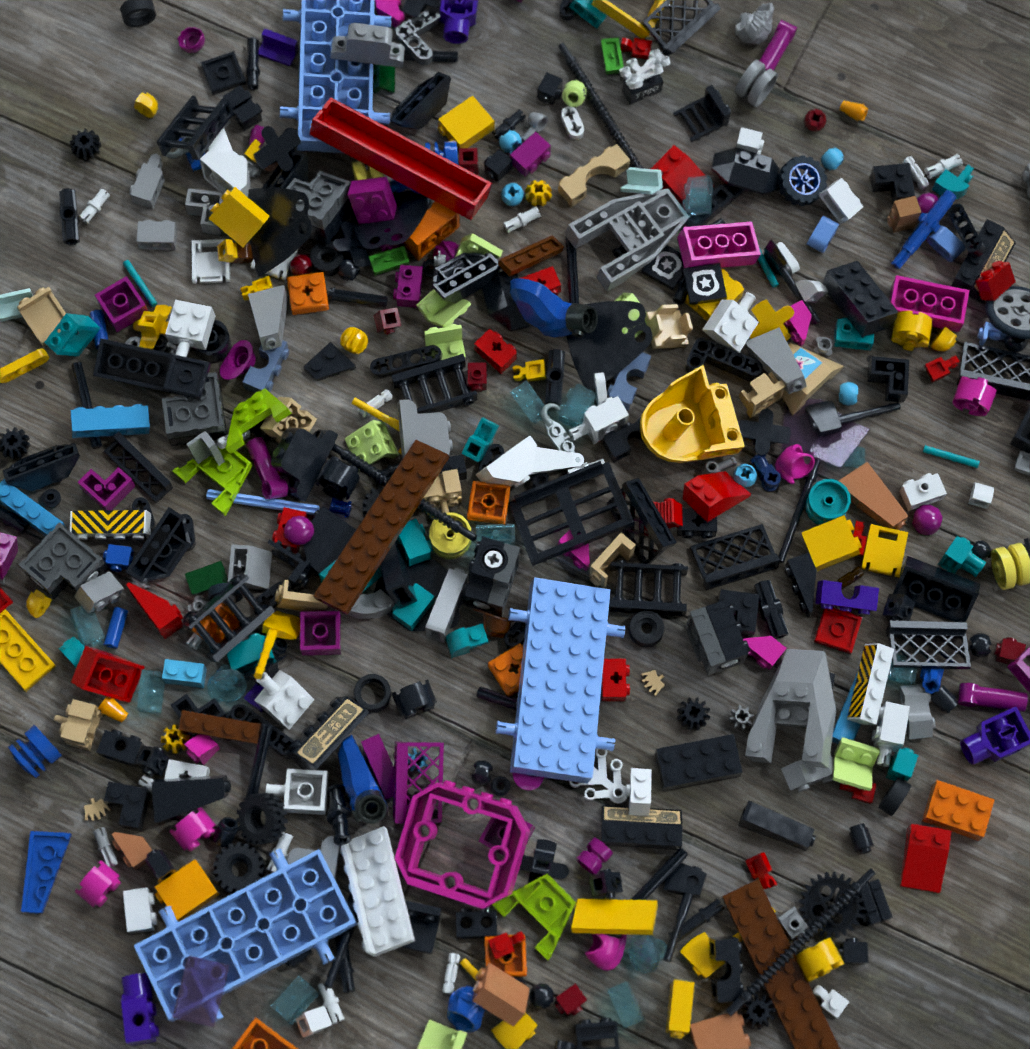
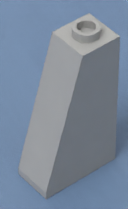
[248,285,288,351]
[745,327,807,394]
[425,568,468,643]

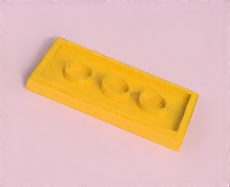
[0,609,56,692]
[571,899,658,935]

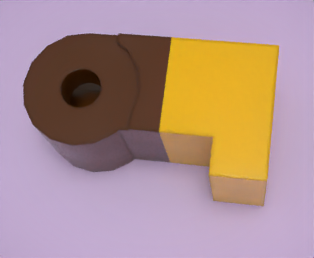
[244,139,278,171]
[217,239,253,264]

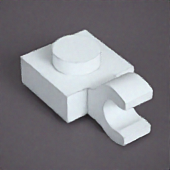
[813,985,849,1019]

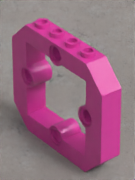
[394,780,530,909]

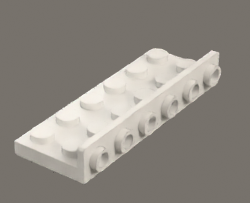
[340,826,415,957]

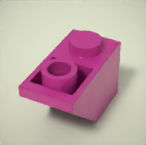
[374,0,404,28]
[783,300,812,347]
[558,529,590,571]
[743,636,787,670]
[184,734,220,766]

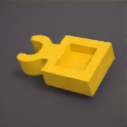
[240,276,273,301]
[513,359,546,382]

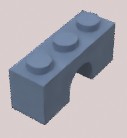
[242,340,290,393]
[607,352,651,411]

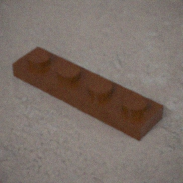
[498,235,564,276]
[178,710,261,744]

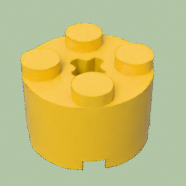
[891,311,932,351]
[796,938,844,982]

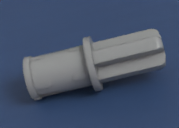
[93,827,118,868]

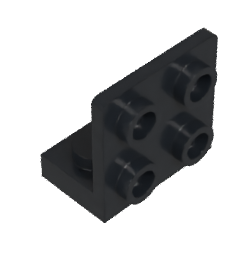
[400,900,441,954]

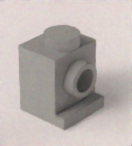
[778,907,809,940]

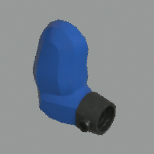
[510,278,598,338]
[338,735,388,824]

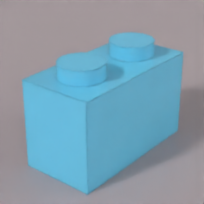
[162,659,207,688]

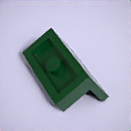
[373,64,395,94]
[185,561,228,595]

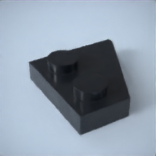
[303,342,356,381]

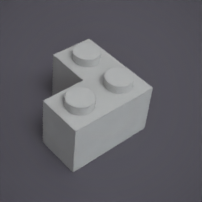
[185,188,224,235]

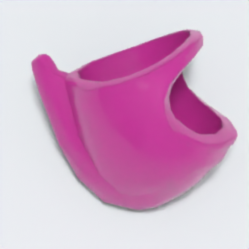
[775,444,815,484]
[585,933,627,971]

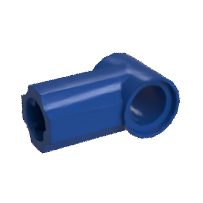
[920,668,944,694]

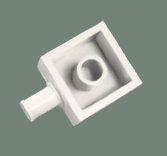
[702,292,759,352]
[165,300,215,357]
[569,396,629,444]
[254,670,315,730]
[871,702,910,767]
[266,769,329,815]

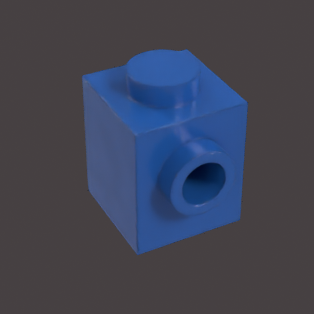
[103,544,134,572]

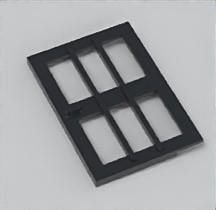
[508,461,635,566]

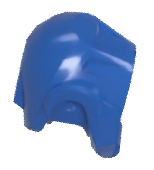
[447,986,487,1033]

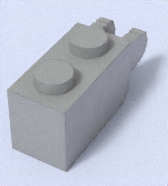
[129,154,165,209]

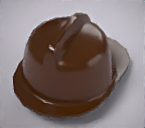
[473,609,516,638]

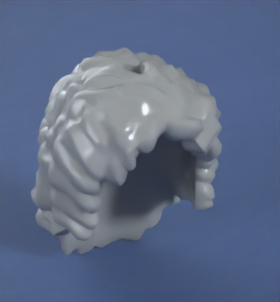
[735,2,774,45]

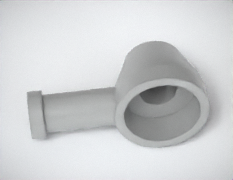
[521,112,548,142]
[701,456,737,475]

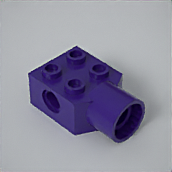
[440,0,478,44]
[960,707,1030,765]
[121,973,159,1046]

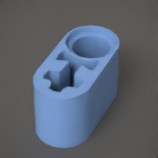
[807,216,840,253]
[927,225,966,262]

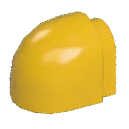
[134,92,158,118]
[930,327,957,351]
[26,589,52,618]

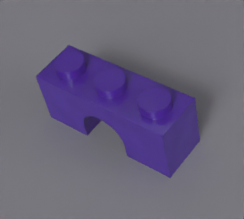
[815,580,879,615]

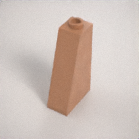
[839,462,908,530]

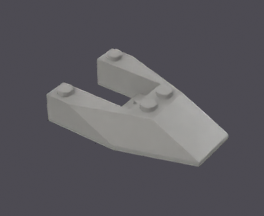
[565,189,689,292]
[745,649,836,768]

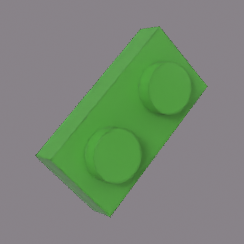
[601,37,624,74]
[369,246,410,275]

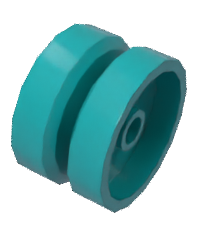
[806,479,851,525]

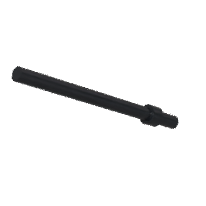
[778,458,821,563]

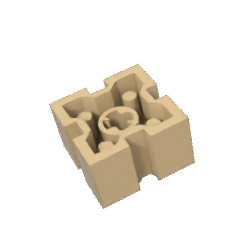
[260,397,317,443]
[423,469,462,513]
[54,699,102,751]

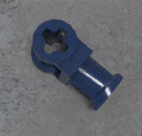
[750,454,781,492]

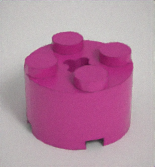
[952,376,997,416]
[169,807,216,851]
[75,860,121,908]

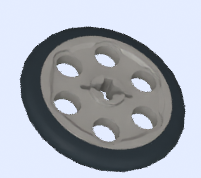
[985,286,1030,339]

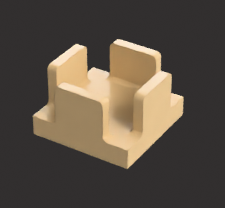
[645,304,693,349]
[739,372,786,418]

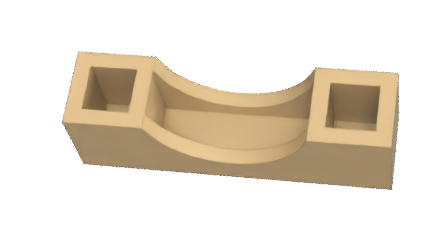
[558,144,630,207]

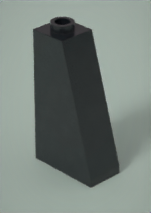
[380,541,417,609]
[151,775,231,823]
[738,801,816,851]

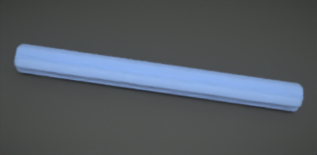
[206,489,320,515]

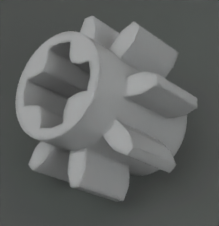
[729,705,754,731]

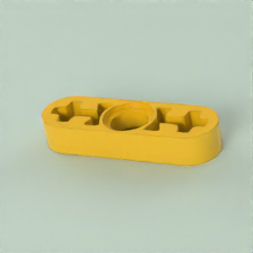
[0,348,49,383]

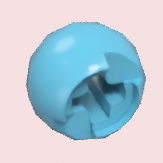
[499,130,522,153]
[821,148,844,170]
[501,183,524,206]
[839,382,858,406]
[733,464,757,488]

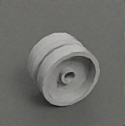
[735,60,779,107]

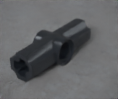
[59,188,80,245]
[545,349,565,406]
[754,580,789,640]

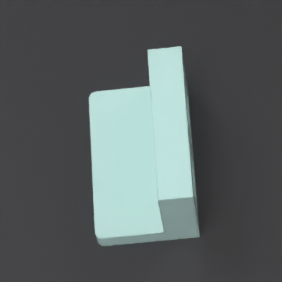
[621,168,663,194]
[0,288,33,322]

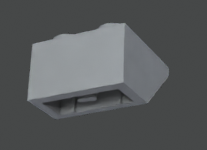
[228,544,272,590]

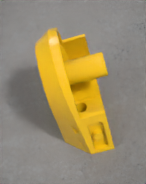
[640,365,745,463]

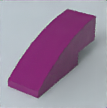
[361,734,394,799]

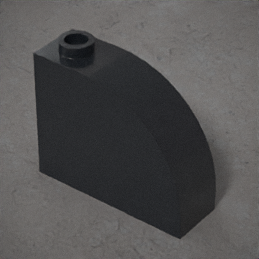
[304,507,356,577]

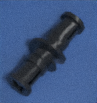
[327,784,352,845]

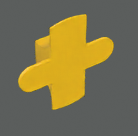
[750,299,794,341]
[133,305,172,349]

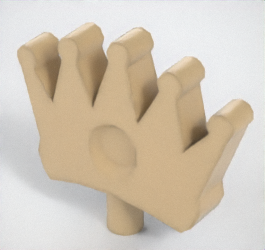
[642,670,665,696]
[84,798,111,821]

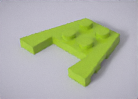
[226,388,292,454]
[173,446,252,516]
[493,874,576,960]

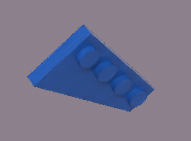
[21,831,72,914]

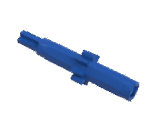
[891,190,957,269]

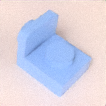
[977,322,1006,345]

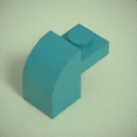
[932,164,974,199]
[461,417,499,462]
[445,623,488,658]
[59,636,85,668]

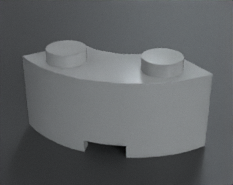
[348,589,395,619]
[900,684,936,739]
[781,752,834,792]

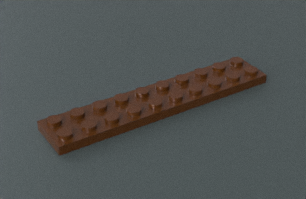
[313,440,449,615]
[722,879,840,1049]

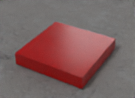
[814,608,863,654]

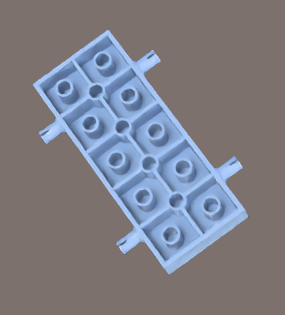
[280,0,391,153]
[495,577,625,784]
[134,849,357,1023]

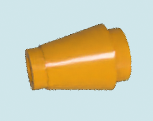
[840,100,868,121]
[98,696,129,723]

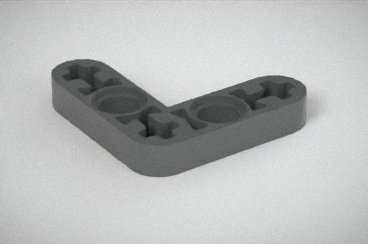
[395,8,440,65]

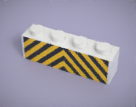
[70,510,151,540]
[847,643,894,725]

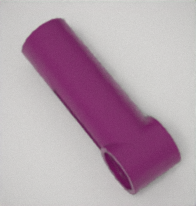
[759,20,798,71]
[246,437,288,500]
[958,683,1028,712]

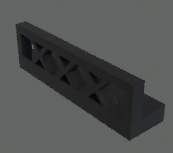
[104,431,173,503]

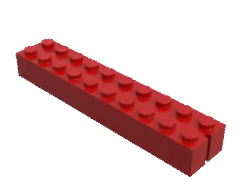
[310,97,492,220]

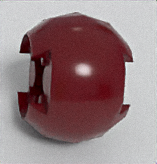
[804,109,827,132]
[290,254,312,276]

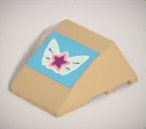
[782,342,844,416]

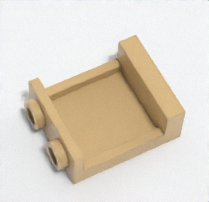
[17,287,66,347]
[589,533,636,588]
[275,580,328,612]

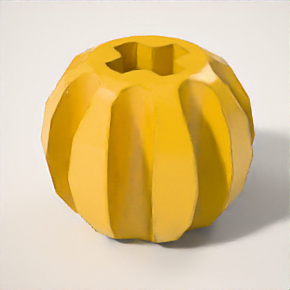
[525,180,552,207]
[340,327,368,354]
[161,724,190,754]

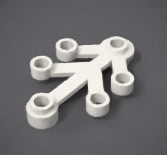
[619,49,670,89]
[569,748,628,803]

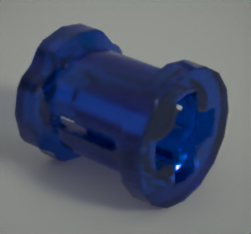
[329,497,352,518]

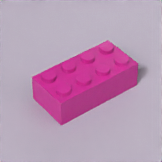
[677,222,761,268]
[889,275,969,332]

